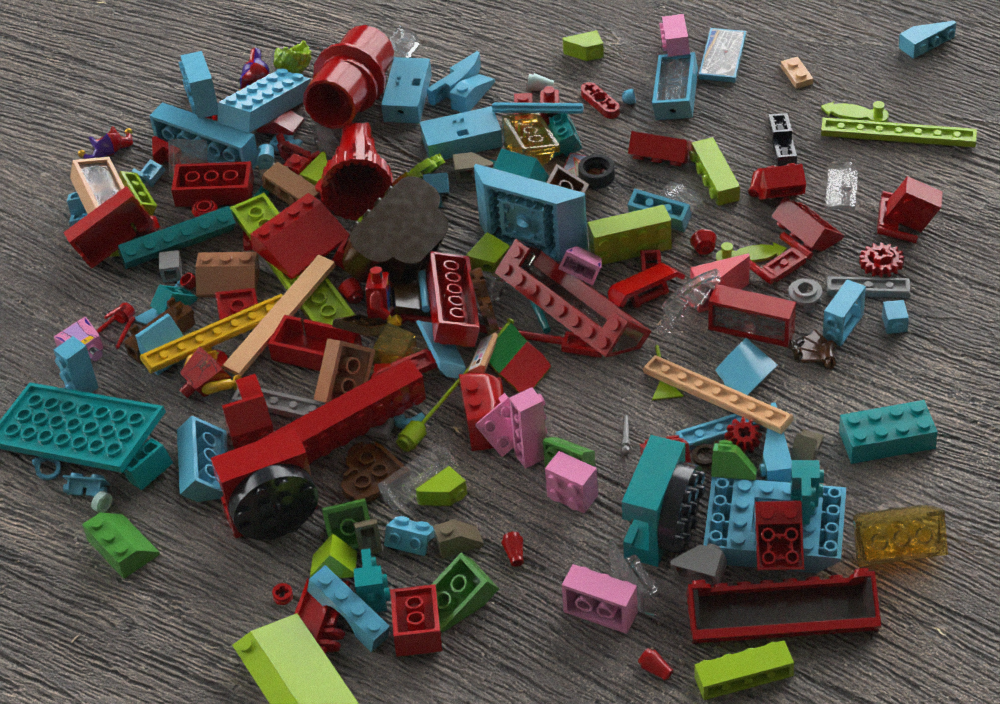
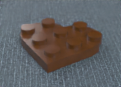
[469,267,500,336]
[341,442,411,504]

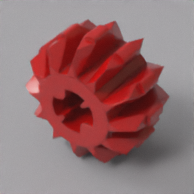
[724,417,762,454]

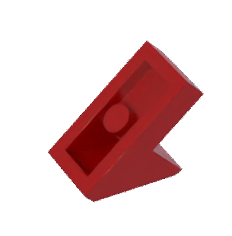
[152,136,185,165]

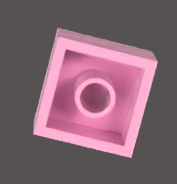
[545,451,598,513]

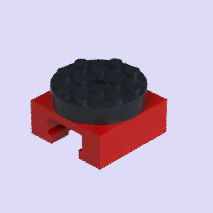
[211,428,319,541]

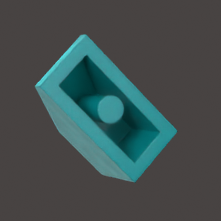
[150,284,198,315]

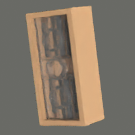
[70,157,124,214]

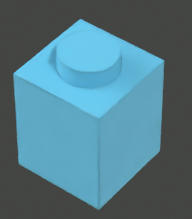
[882,300,909,334]

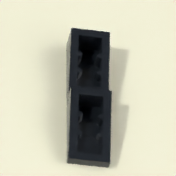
[769,113,797,166]

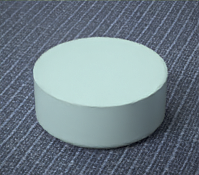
[91,491,112,513]

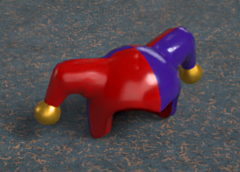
[239,48,270,91]
[78,126,133,159]

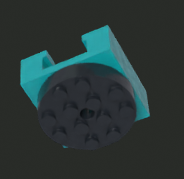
[622,435,705,567]

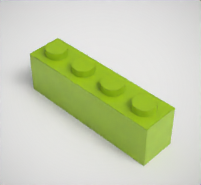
[689,137,740,206]
[694,640,794,700]

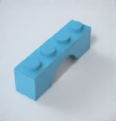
[307,565,390,652]

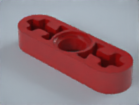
[581,82,620,119]

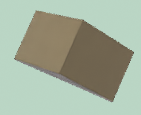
[353,518,383,557]

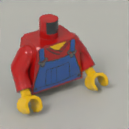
[366,267,403,329]

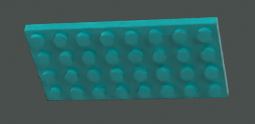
[0,382,166,473]

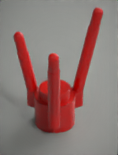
[96,303,136,349]

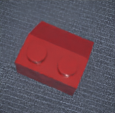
[222,393,274,449]

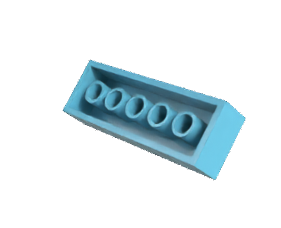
[178,51,218,119]
[217,69,310,133]
[150,102,258,169]

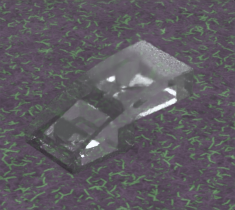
[659,181,704,214]

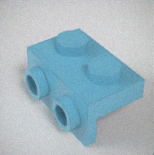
[384,516,434,556]

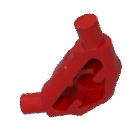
[276,133,321,163]

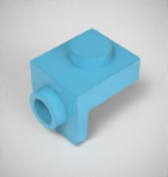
[132,159,166,187]

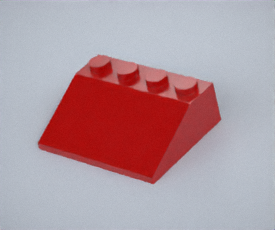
[250,193,350,280]

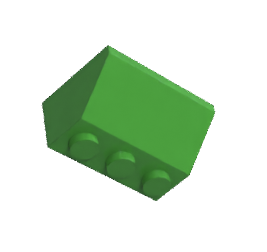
[82,512,160,579]

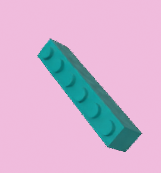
[118,206,236,269]

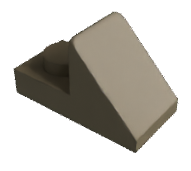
[790,429,824,460]

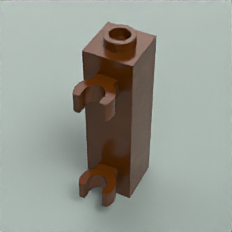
[124,297,196,365]

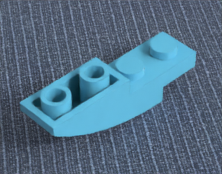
[427,51,481,105]

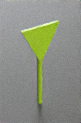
[652,345,683,401]

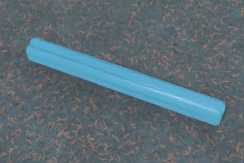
[492,102,584,114]

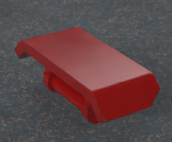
[607,263,686,308]

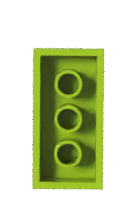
[588,205,672,265]

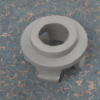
[788,279,822,313]

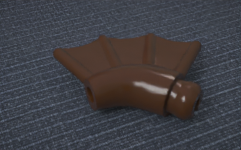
[799,329,837,369]

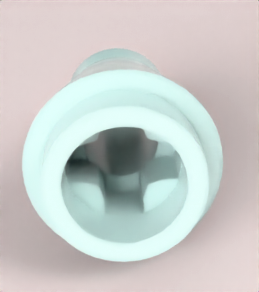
[527,73,554,91]

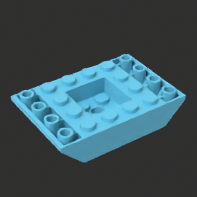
[474,164,588,261]
[703,477,846,573]

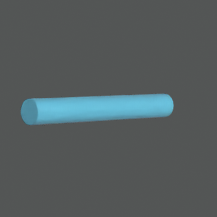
[418,270,430,312]

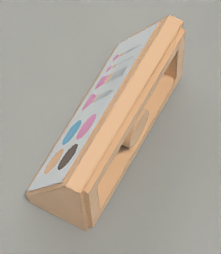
[468,333,498,373]

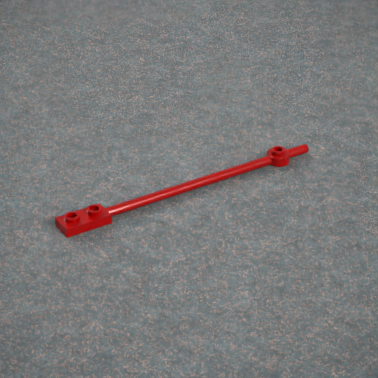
[367,306,603,358]

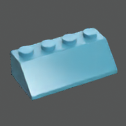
[177,416,228,502]

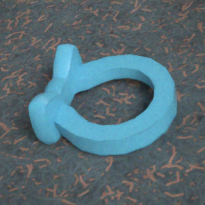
[32,457,61,480]

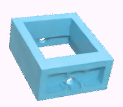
[823,279,866,346]

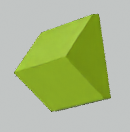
[310,533,358,578]

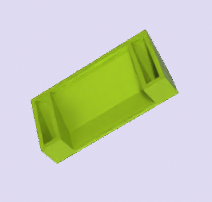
[232,613,359,704]

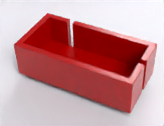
[63,186,154,269]
[268,315,362,371]

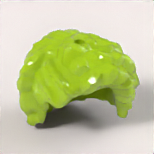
[273,40,312,74]

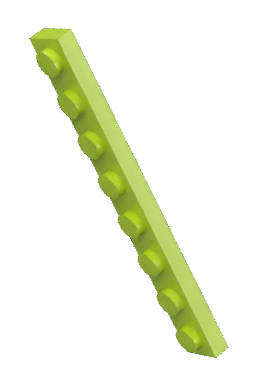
[821,118,977,147]

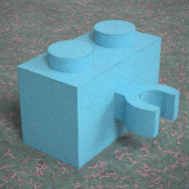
[423,173,450,208]

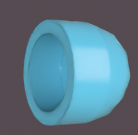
[622,89,636,104]

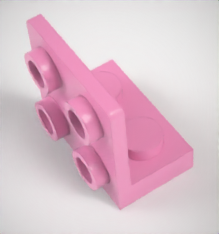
[475,393,514,456]

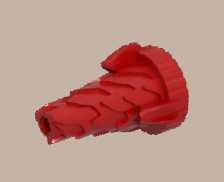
[315,122,393,221]

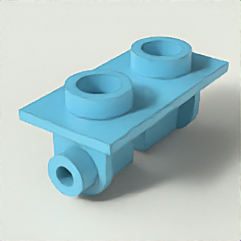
[63,473,110,497]

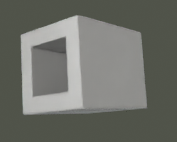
[159,250,182,283]

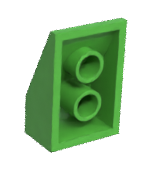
[431,553,499,633]

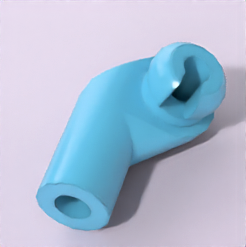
[394,412,425,429]

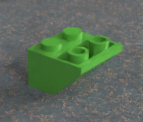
[543,437,595,468]

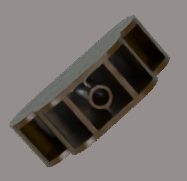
[342,176,449,284]

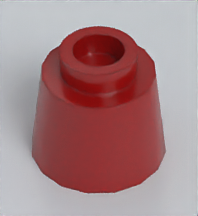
[338,277,364,304]

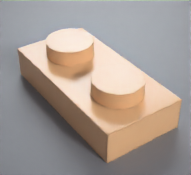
[781,57,813,89]

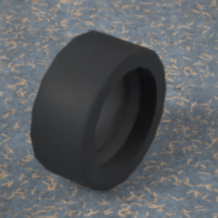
[578,154,615,189]

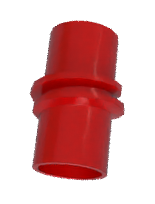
[303,25,394,129]

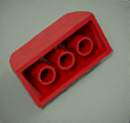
[459,373,504,451]

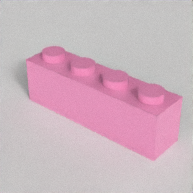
[659,14,690,57]
[509,387,547,469]

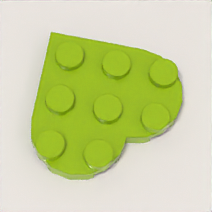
[393,153,446,187]

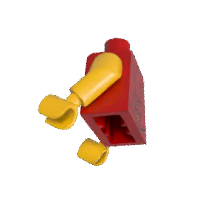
[179,347,242,398]

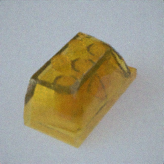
[502,113,560,167]
[853,505,948,567]

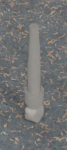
[622,415,630,455]

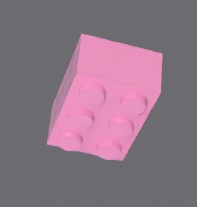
[562,564,638,634]

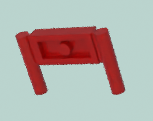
[877,191,918,243]
[749,232,813,285]

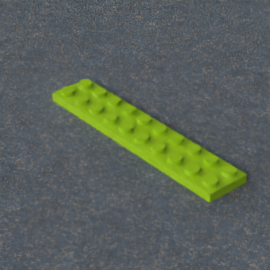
[230,193,355,325]

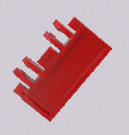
[294,579,355,654]

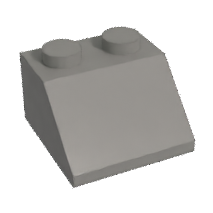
[670,544,727,587]

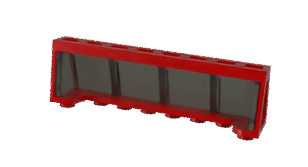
[686,568,881,644]

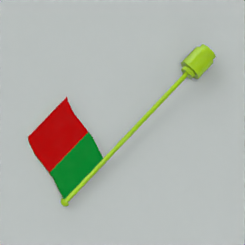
[396,318,551,452]

